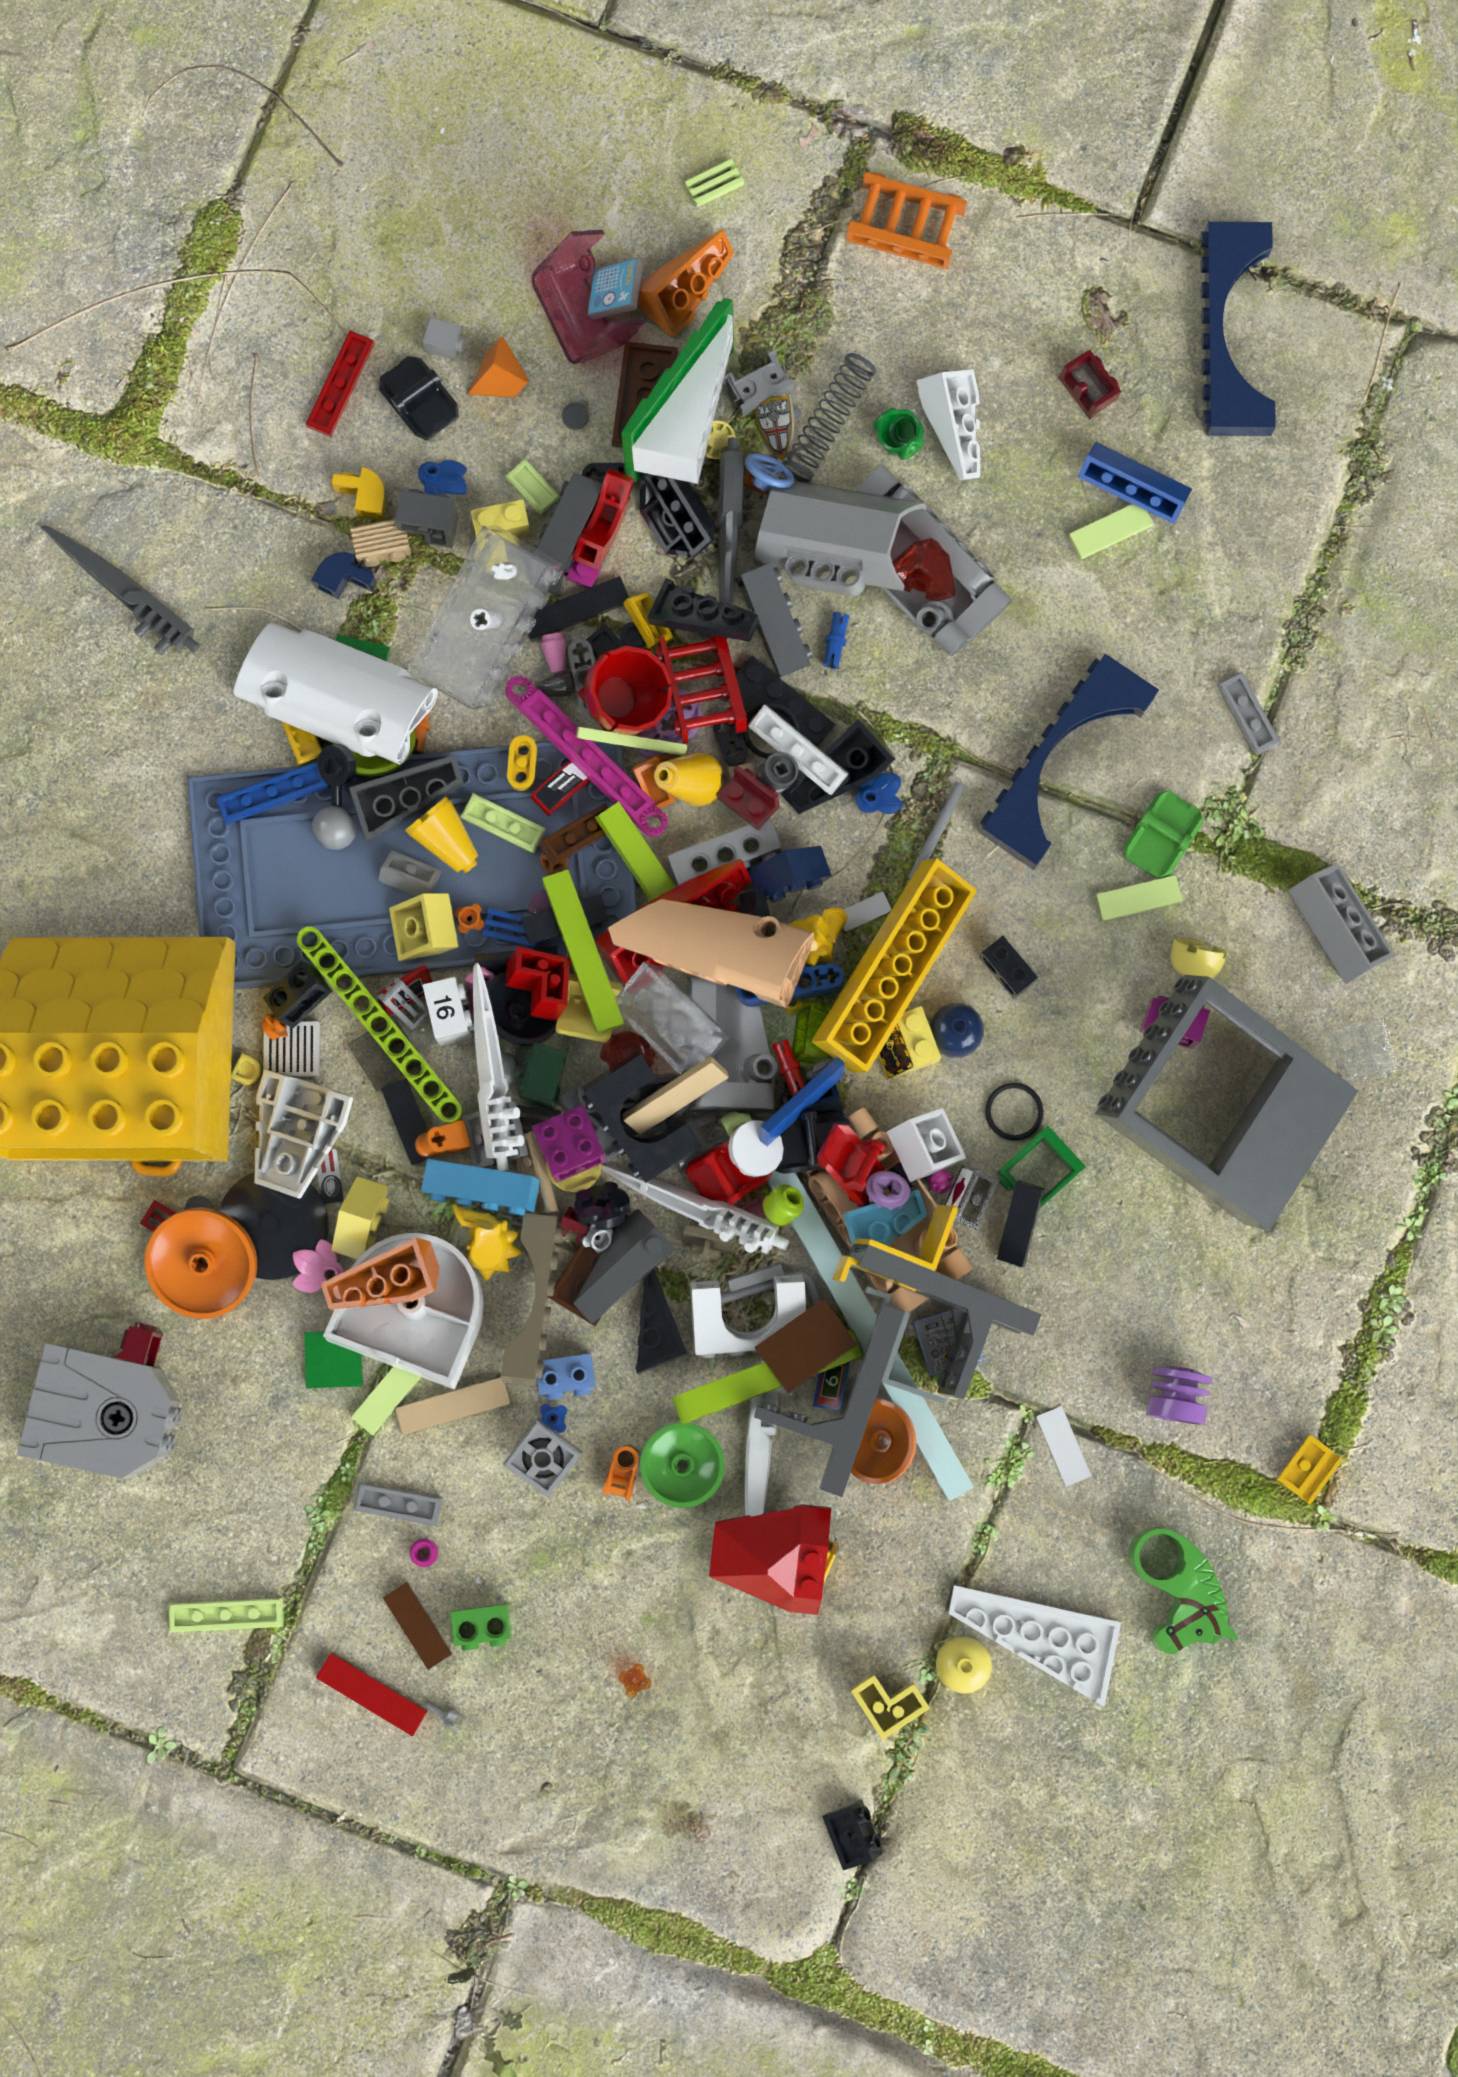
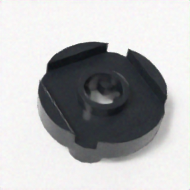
[574,1181,631,1230]

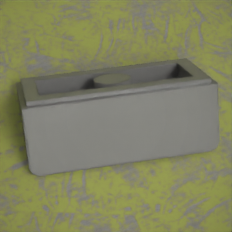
[379,850,442,896]

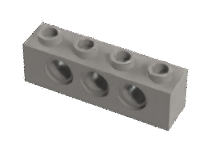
[667,818,782,886]

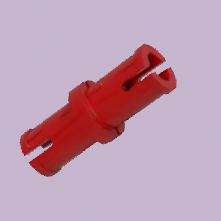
[772,1039,806,1097]

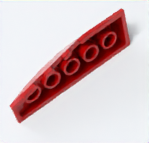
[594,859,751,993]

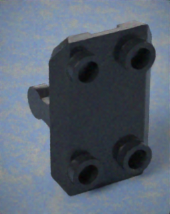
[378,356,459,441]
[774,1112,850,1174]

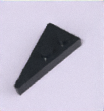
[635,1269,688,1375]

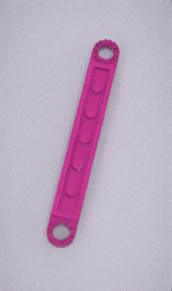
[505,675,668,837]

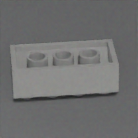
[1288,863,1395,984]

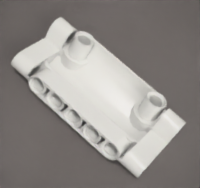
[234,622,438,764]

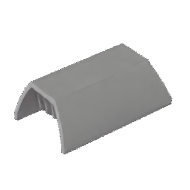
[753,477,926,596]

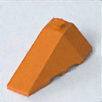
[638,229,734,337]

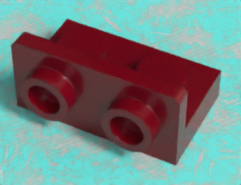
[716,765,780,830]

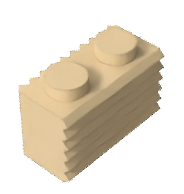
[350,519,412,567]

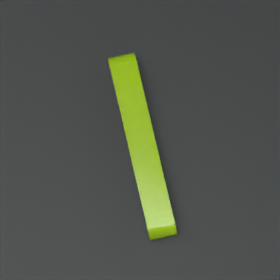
[672,1330,863,1425]

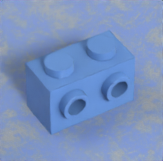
[537,1354,596,1400]

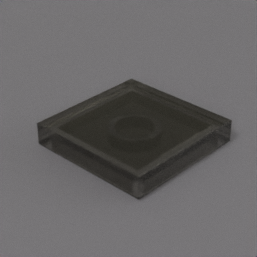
[347,1015,421,1092]

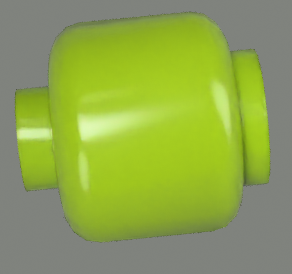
[763,1184,805,1226]

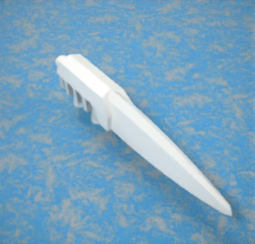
[473,962,524,1171]
[601,1164,789,1254]
[745,1360,793,1517]

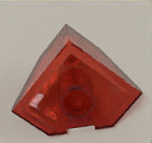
[892,538,956,602]

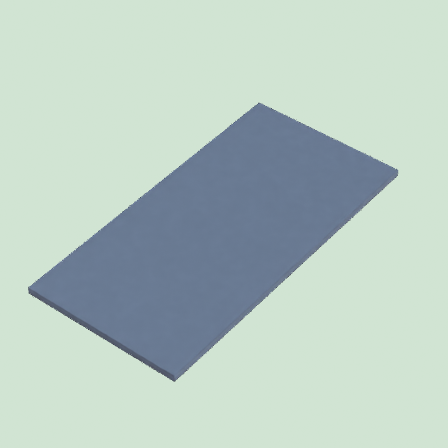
[187,741,638,990]

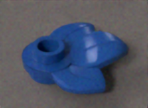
[418,460,467,496]
[855,773,903,814]

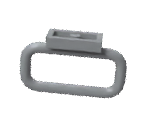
[721,1262,821,1333]

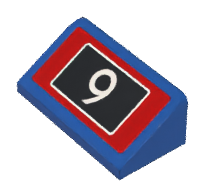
[813,1362,850,1412]

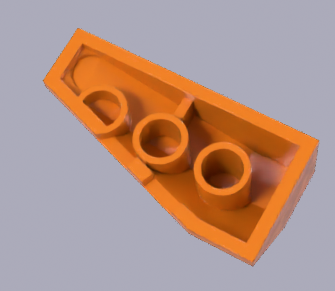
[320,1238,439,1310]

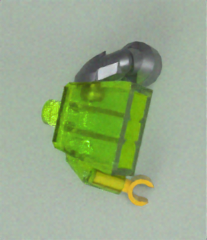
[784,1000,834,1091]

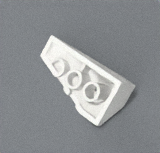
[917,369,980,480]

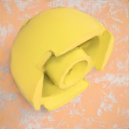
[1170,937,1227,978]
[935,1636,992,1694]

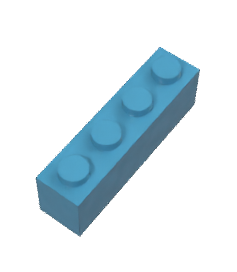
[421,1159,540,1216]

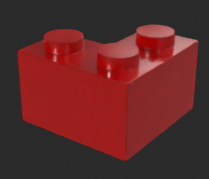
[506,946,570,1021]

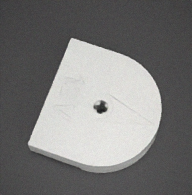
[323,1233,484,1390]

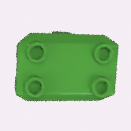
[1124,791,1203,879]

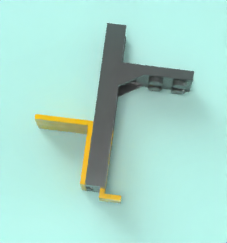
[832,1205,1041,1400]

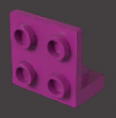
[532,1105,607,1183]

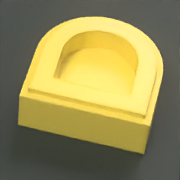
[231,1053,263,1086]

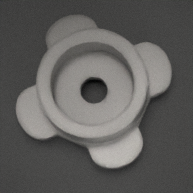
[582,1224,613,1253]

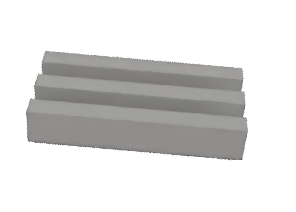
[378,977,429,1031]

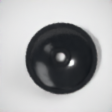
[486,971,557,1046]

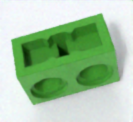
[450,1603,513,1651]

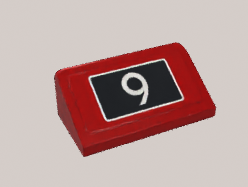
[378,965,432,1016]

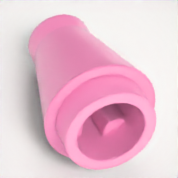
[540,633,567,674]

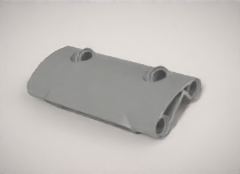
[855,465,1012,656]

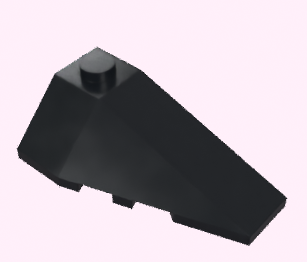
[781,719,896,814]

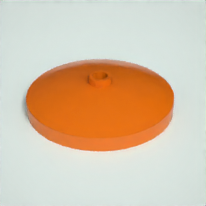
[144,1208,257,1319]

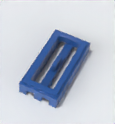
[482,908,537,948]

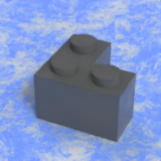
[395,489,459,549]

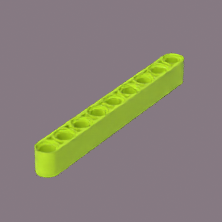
[297,926,463,1124]

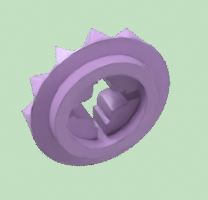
[865,1171,910,1211]

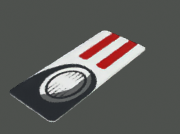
[317,1149,343,1204]

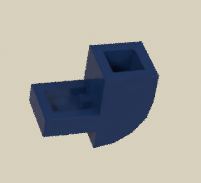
[311,552,377,600]

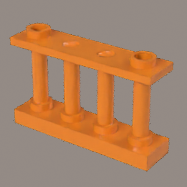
[846,172,967,270]

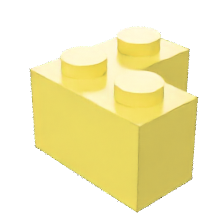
[470,499,531,571]
[331,1176,390,1259]
[850,1673,930,1740]

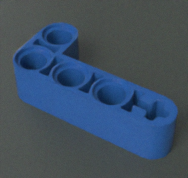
[736,964,844,1007]

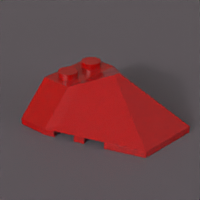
[709,1504,831,1615]

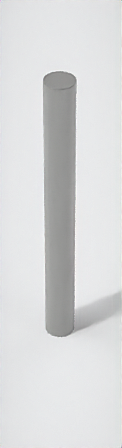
[908,782,965,880]

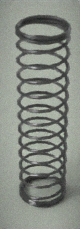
[782,353,877,483]

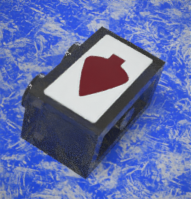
[944,1164,999,1231]

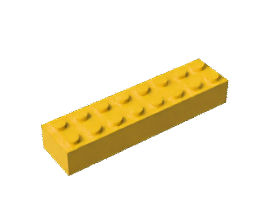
[811,858,978,1073]

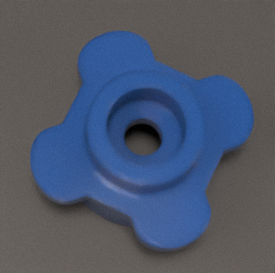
[540,1404,567,1433]

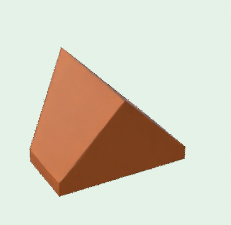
[467,337,529,397]
[632,754,682,809]

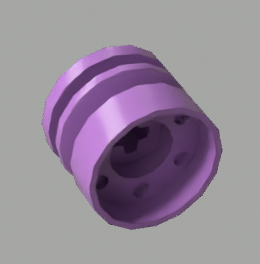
[1146,1366,1212,1425]

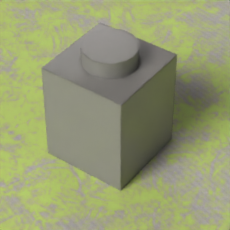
[423,317,466,360]

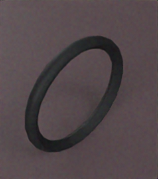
[743,702,800,759]
[985,1083,1044,1141]

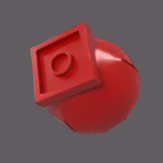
[577,646,673,735]

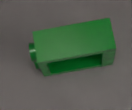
[997,1126,1086,1208]

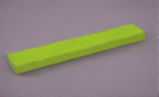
[542,870,624,1034]

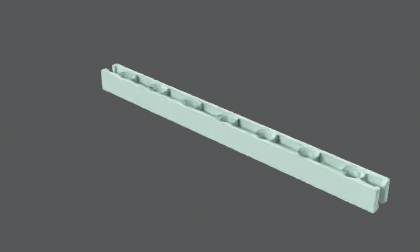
[767,1171,974,1501]

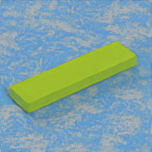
[595,802,675,901]

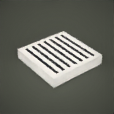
[263,1021,320,1078]

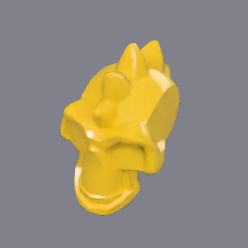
[788,907,848,966]
[453,1203,522,1281]

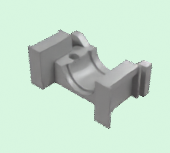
[722,349,794,417]

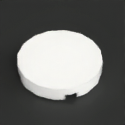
[728,1120,784,1177]

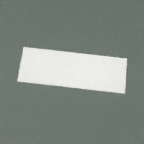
[1036,1406,1091,1487]

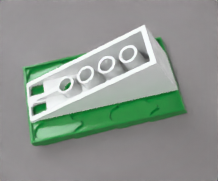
[621,298,734,484]

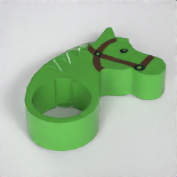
[1128,1527,1238,1654]

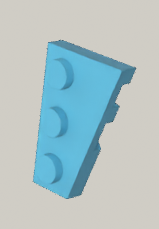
[843,1189,927,1246]

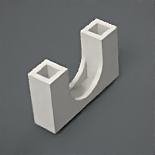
[690,1274,806,1358]

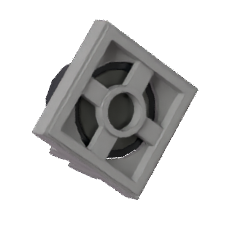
[503,1418,583,1498]

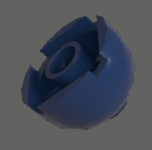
[930,1003,984,1058]

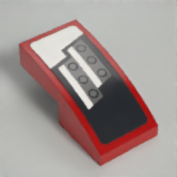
[530,761,590,817]

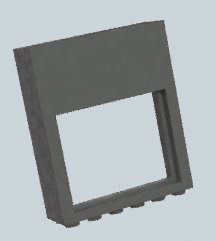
[1095,975,1358,1231]

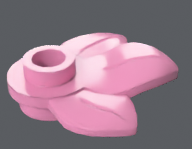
[292,1239,344,1293]

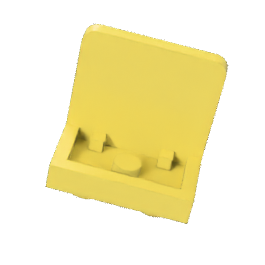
[555,973,622,1043]

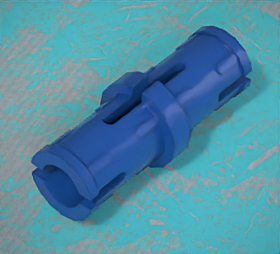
[822,612,850,669]

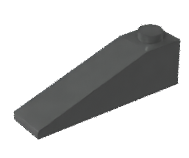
[573,1209,675,1324]

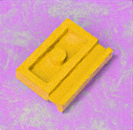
[1275,1434,1343,1505]

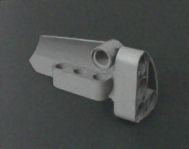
[686,973,778,1113]

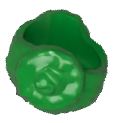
[873,407,924,460]

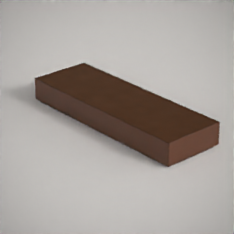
[539,803,609,866]
[383,1582,453,1670]

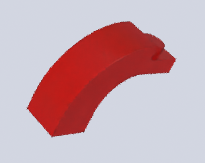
[573,469,634,570]

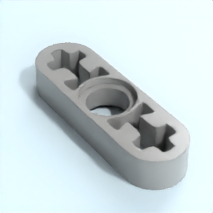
[568,639,596,717]

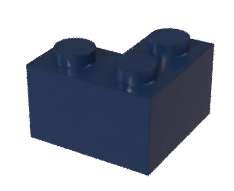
[748,845,832,903]

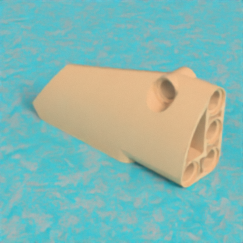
[608,899,814,1008]

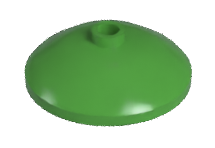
[640,1423,725,1508]

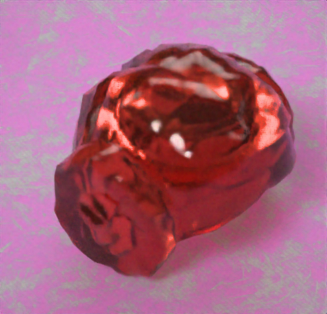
[599,1031,655,1068]

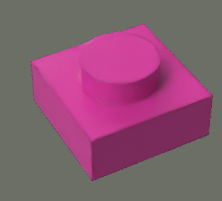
[567,560,602,589]

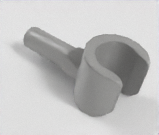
[425,1702,465,1731]

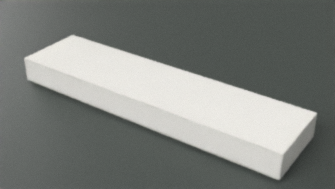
[748,705,849,795]

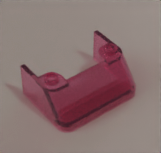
[532,229,647,364]

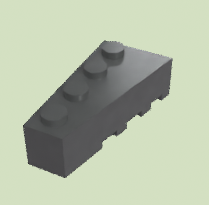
[529,473,603,597]
[736,563,813,678]
[349,755,465,843]

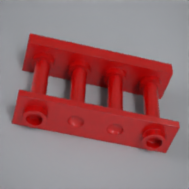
[655,635,747,744]

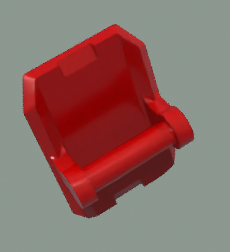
[817,1123,886,1208]
[686,1140,774,1205]

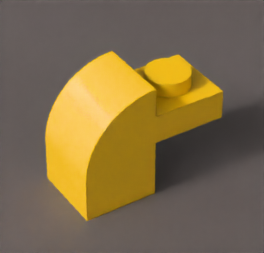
[332,467,387,520]

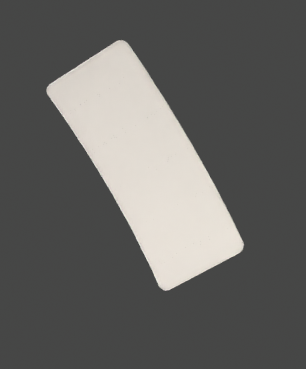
[843,892,892,931]

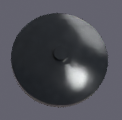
[218,1172,329,1280]

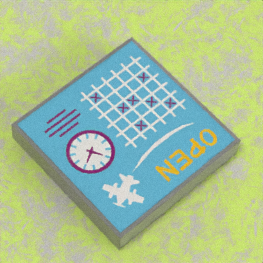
[588,258,643,320]

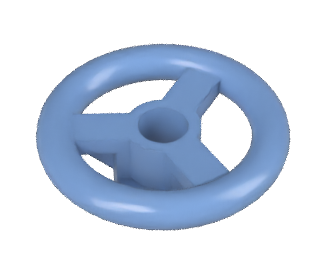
[745,453,794,492]

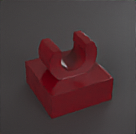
[560,1206,590,1243]

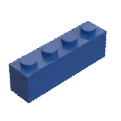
[1078,442,1192,524]

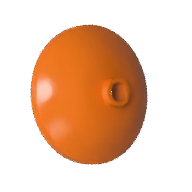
[851,1399,916,1484]

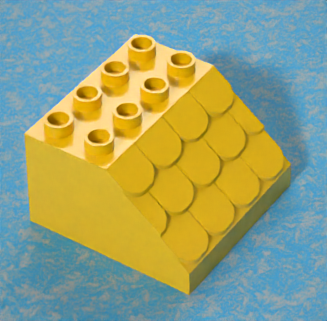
[0,937,236,1162]

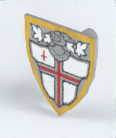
[754,394,801,461]

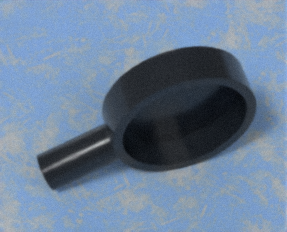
[318,744,356,807]

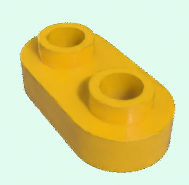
[507,735,537,791]

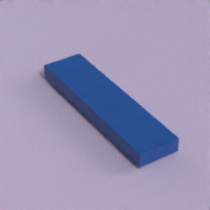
[216,761,329,825]
[760,1057,845,1146]

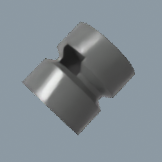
[754,752,799,795]

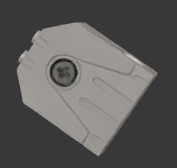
[17,1343,183,1479]

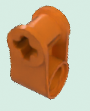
[415,1120,472,1158]
[602,1445,639,1502]

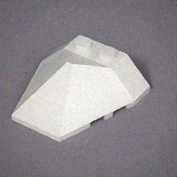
[254,1069,353,1198]

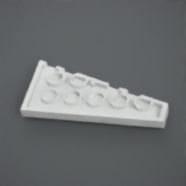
[948,1585,1121,1707]

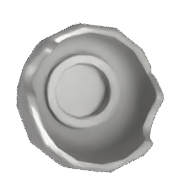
[312,805,356,850]

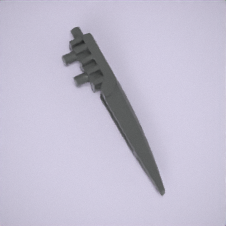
[716,438,745,640]
[40,525,200,655]

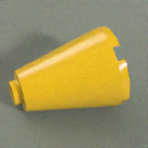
[654,752,723,807]
[405,796,479,874]

